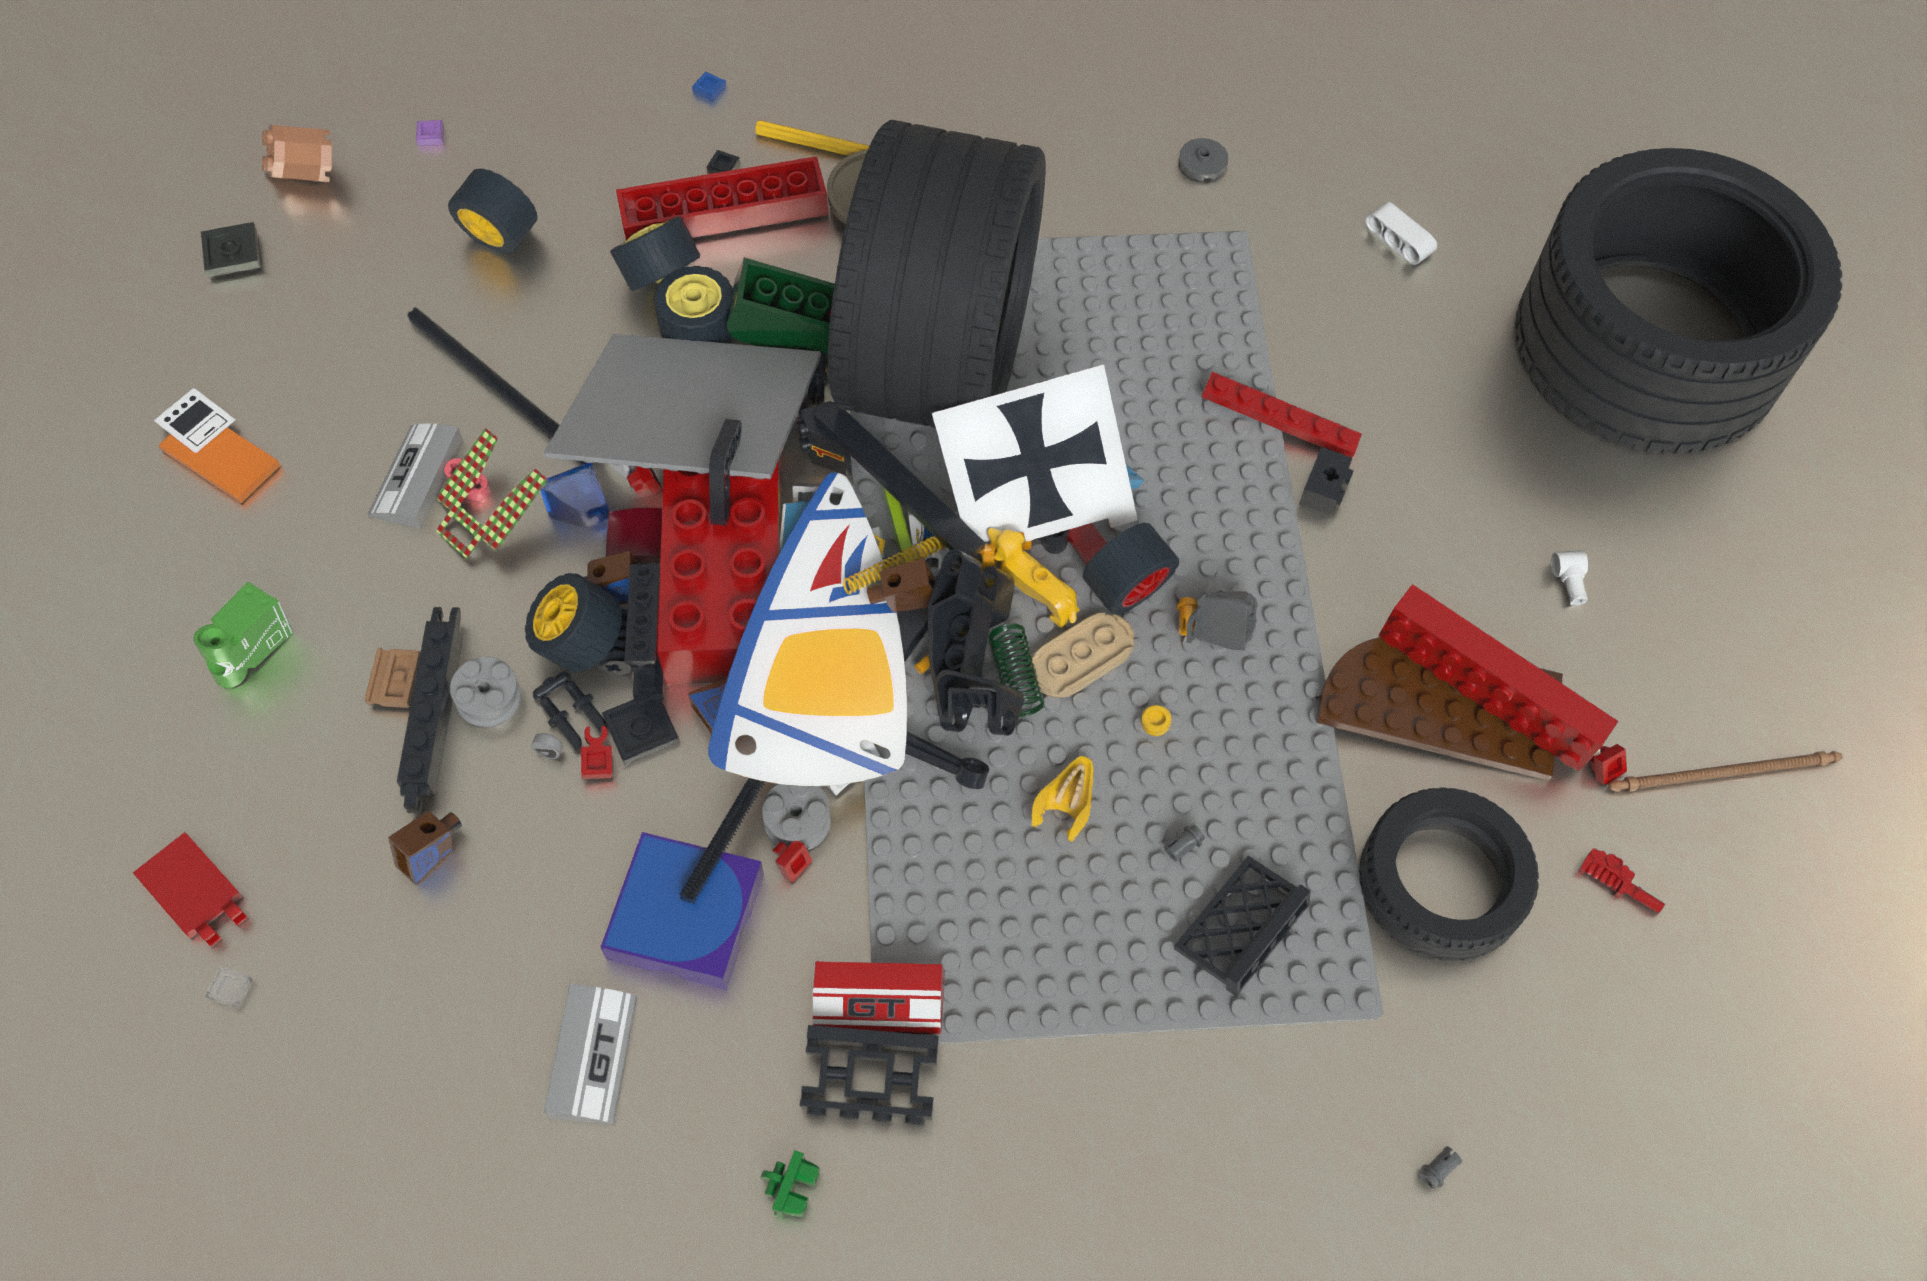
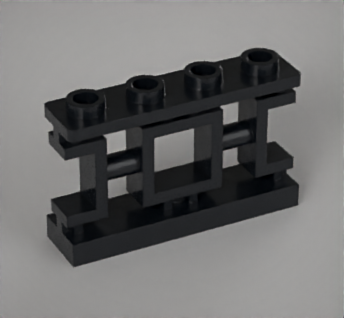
[625,563,665,701]
[799,1025,939,1125]

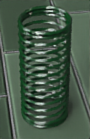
[988,623,1045,717]

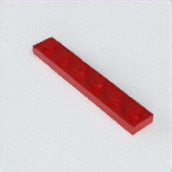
[1201,372,1362,458]

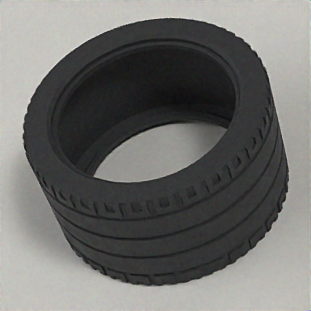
[828,120,1046,428]
[1515,148,1843,454]

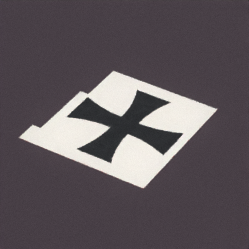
[932,364,1138,542]

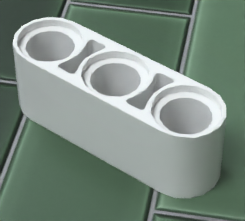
[1365,202,1437,265]

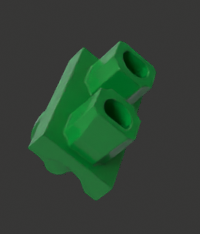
[760,1150,820,1219]

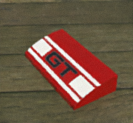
[813,961,945,1035]

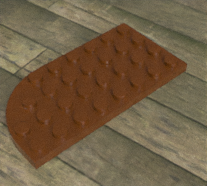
[1316,637,1563,781]

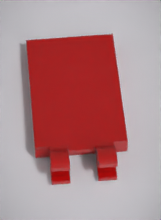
[133,832,248,947]

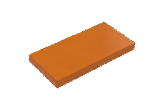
[158,428,281,503]

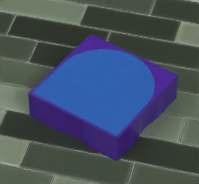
[600,832,764,990]

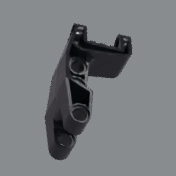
[928,549,1024,736]

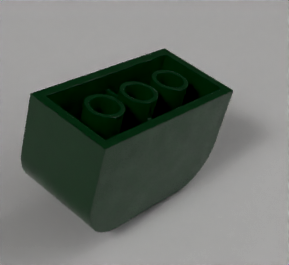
[727,257,835,355]

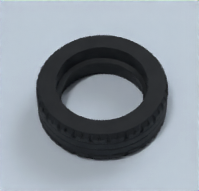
[1359,787,1539,961]

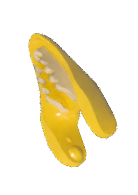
[1031,756,1094,843]

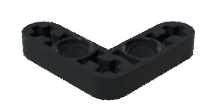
[709,419,742,526]

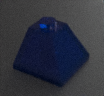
[540,463,610,528]

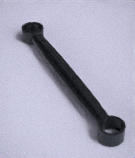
[905,731,990,789]

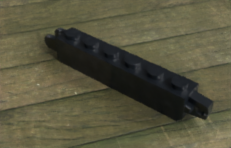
[397,607,462,813]

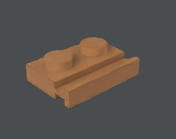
[364,648,420,708]

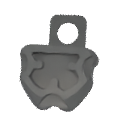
[1187,590,1258,650]

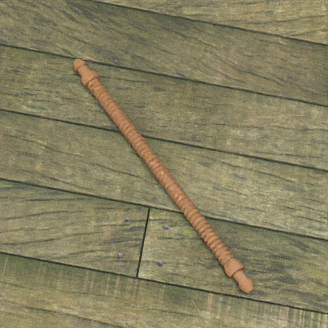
[1608,751,1843,792]

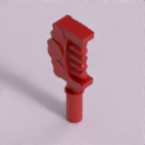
[1578,848,1665,914]

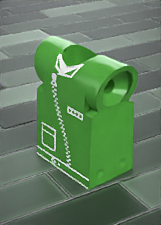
[193,582,293,688]

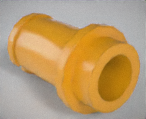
[1176,597,1198,636]

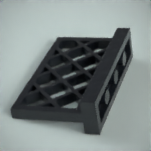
[1174,856,1311,997]

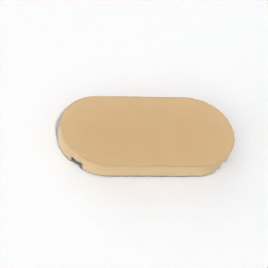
[1030,613,1134,698]

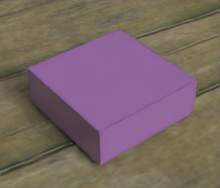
[416,120,444,146]

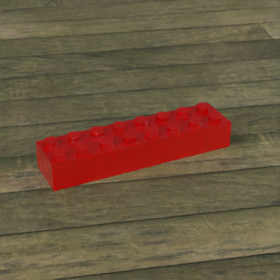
[616,156,829,241]
[1378,584,1618,771]

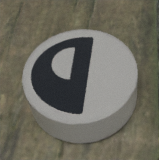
[531,733,563,759]

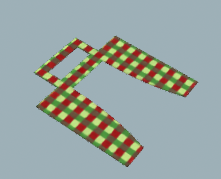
[436,428,548,559]

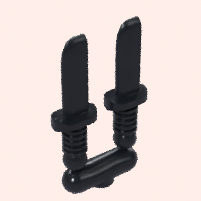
[533,671,607,750]

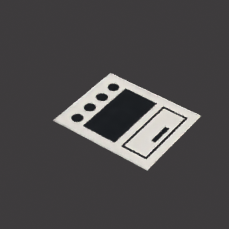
[154,388,236,453]

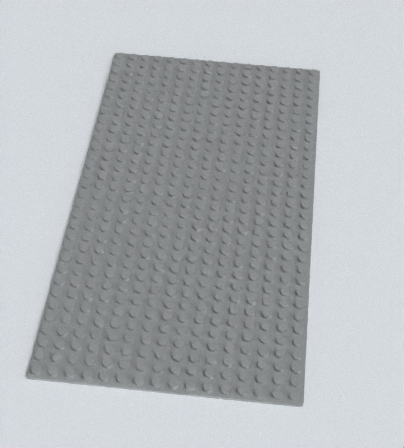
[850,231,1383,1044]

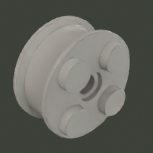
[450,657,521,727]
[762,784,831,851]

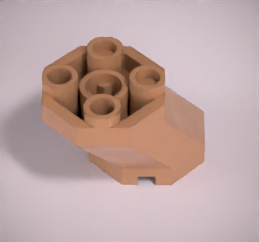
[262,125,332,182]

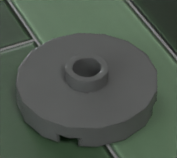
[1179,138,1228,181]

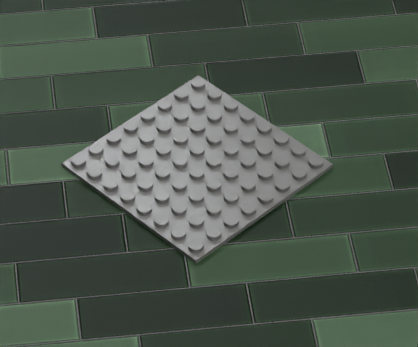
[544,334,821,479]

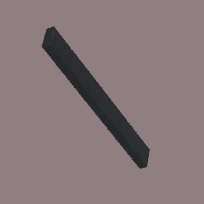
[814,402,986,556]

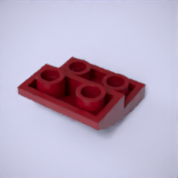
[605,508,662,564]

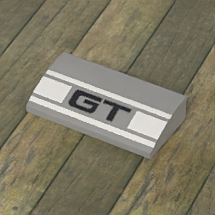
[368,423,463,529]
[544,984,637,1125]

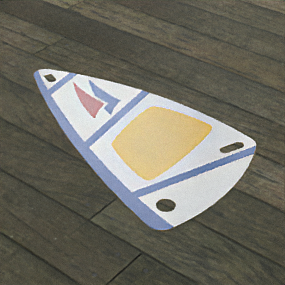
[708,473,907,786]

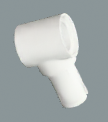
[1551,550,1588,606]

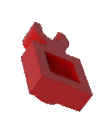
[581,726,612,779]

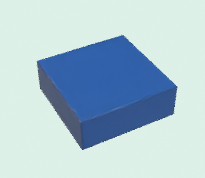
[692,71,726,102]

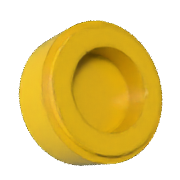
[1141,705,1172,736]

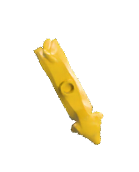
[987,528,1080,628]

